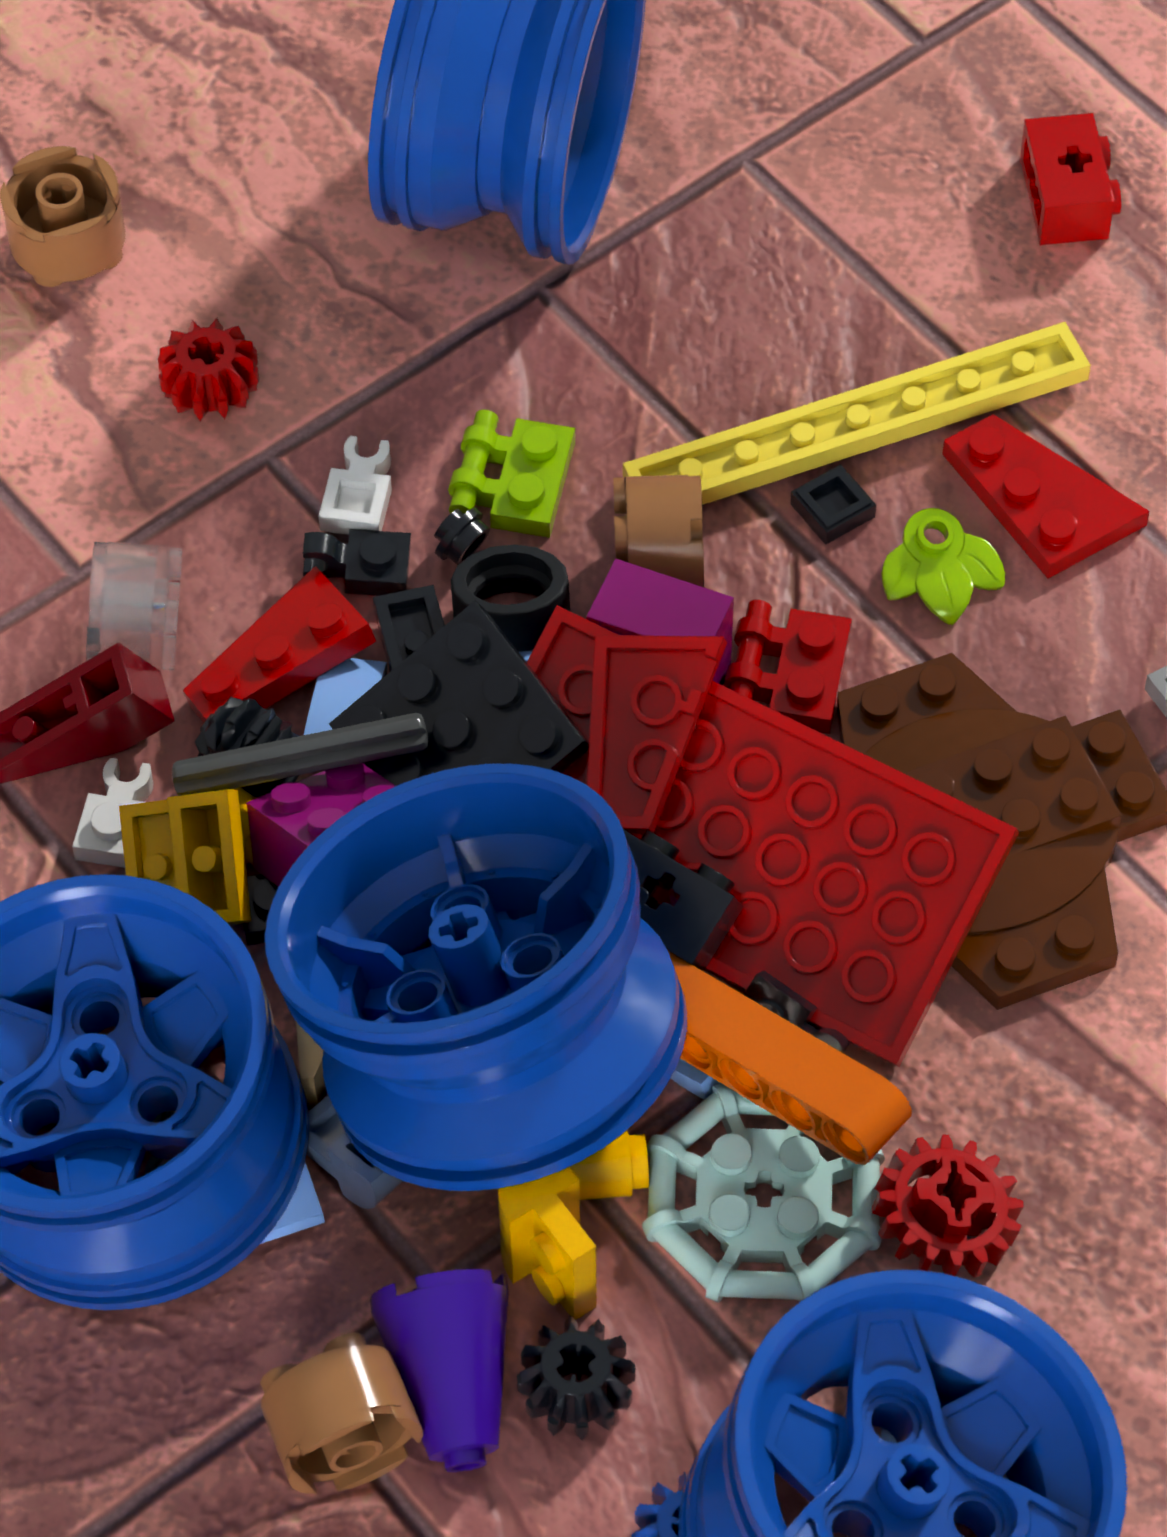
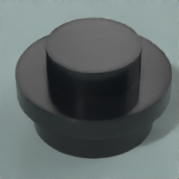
[434,507,490,565]

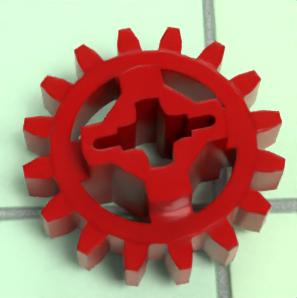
[872,1134,1024,1278]

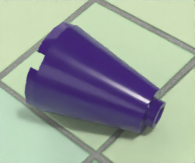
[370,1269,509,1472]

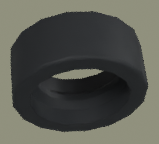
[450,544,570,652]

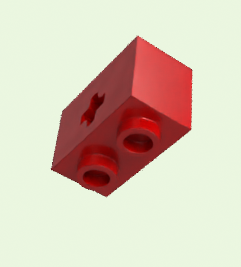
[1020,113,1121,245]

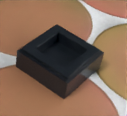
[790,464,876,545]

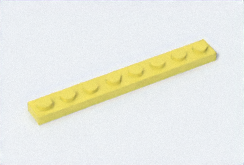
[623,322,1091,505]

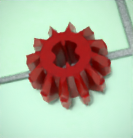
[158,318,259,421]

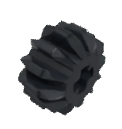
[195,697,300,798]
[517,1315,636,1440]

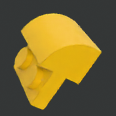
[119,789,251,926]
[498,1167,597,1320]

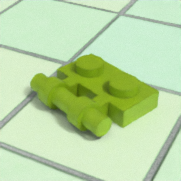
[448,409,575,538]

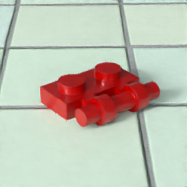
[724,600,852,734]

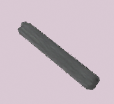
[172,713,428,796]

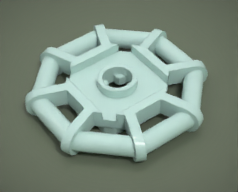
[642,1083,885,1303]

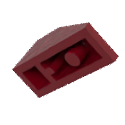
[0,642,175,784]

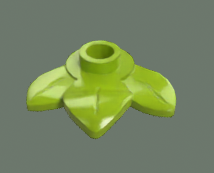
[881,508,1005,625]

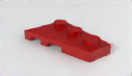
[942,414,1150,579]
[182,566,377,723]
[587,635,727,833]

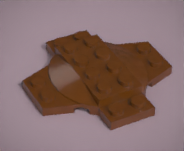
[836,653,1167,1010]

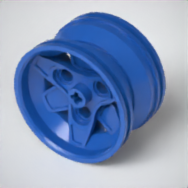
[368,0,646,265]
[265,764,687,1191]
[0,874,309,1310]
[678,1270,1127,1537]

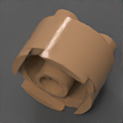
[0,146,125,287]
[613,475,704,587]
[260,1333,423,1494]

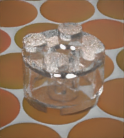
[86,542,182,671]

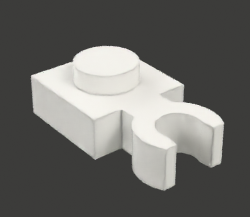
[318,436,392,535]
[72,758,153,868]

